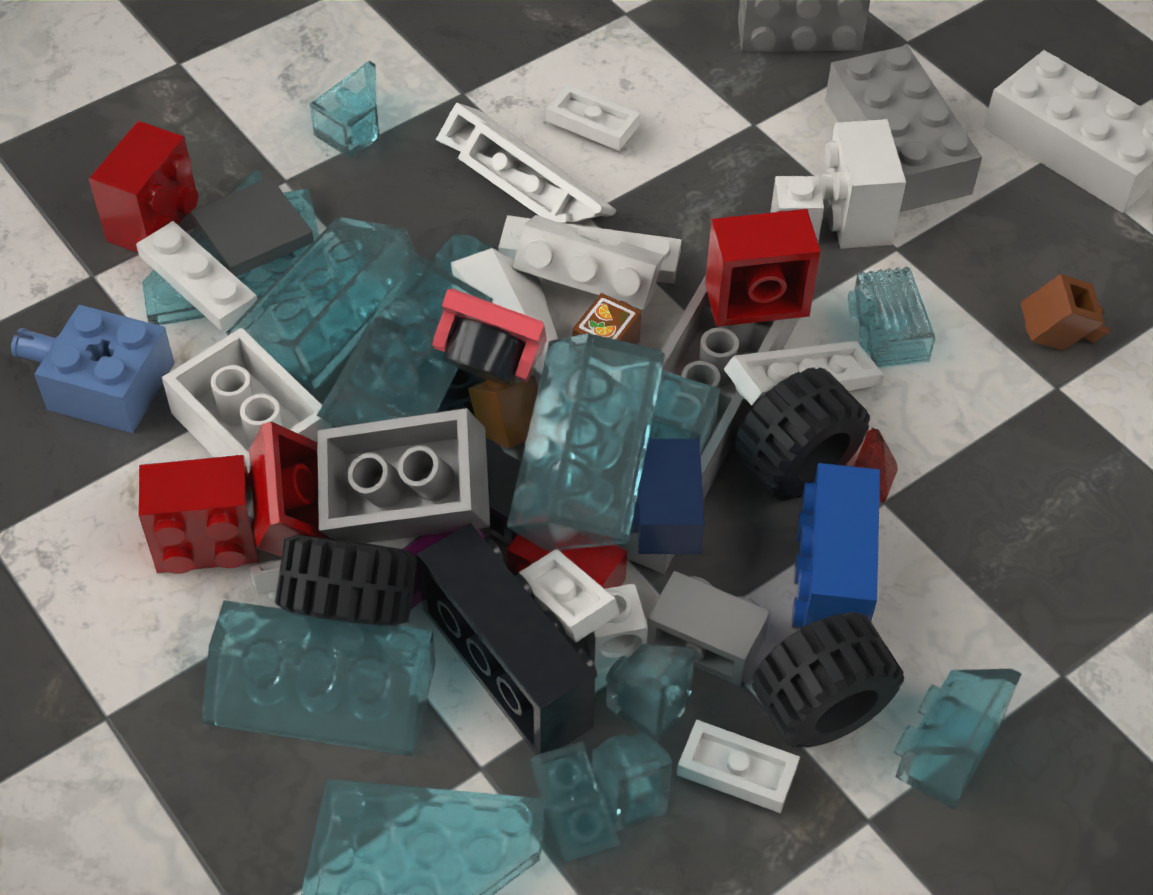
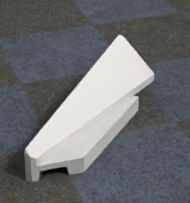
[436,102,616,224]

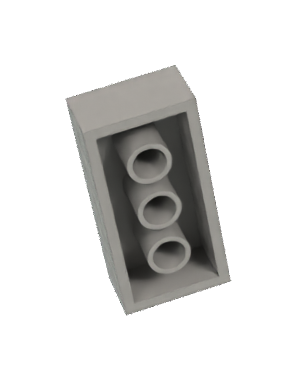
[825,45,982,212]

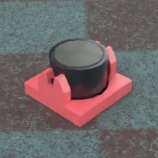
[432,288,547,386]

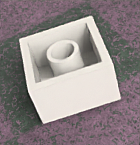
[820,119,906,249]

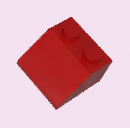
[248,421,331,557]

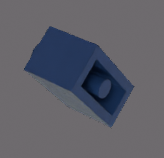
[626,439,705,554]

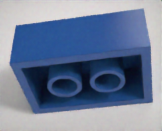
[791,463,880,629]

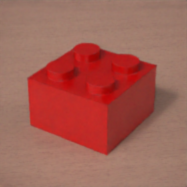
[89,121,198,253]
[705,209,821,327]
[138,455,259,574]

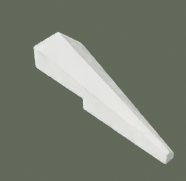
[451,248,580,421]

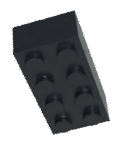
[417,523,597,761]

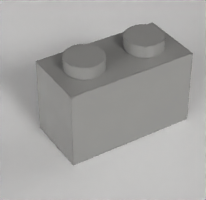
[646,570,770,687]

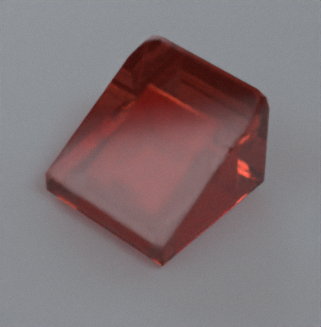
[854,427,898,503]

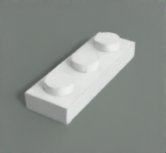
[136,221,259,332]

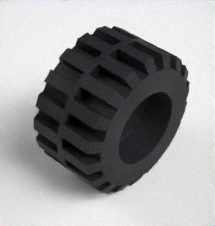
[735,367,870,500]
[275,535,418,626]
[752,612,904,748]

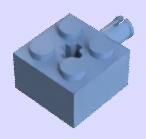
[11,305,175,434]

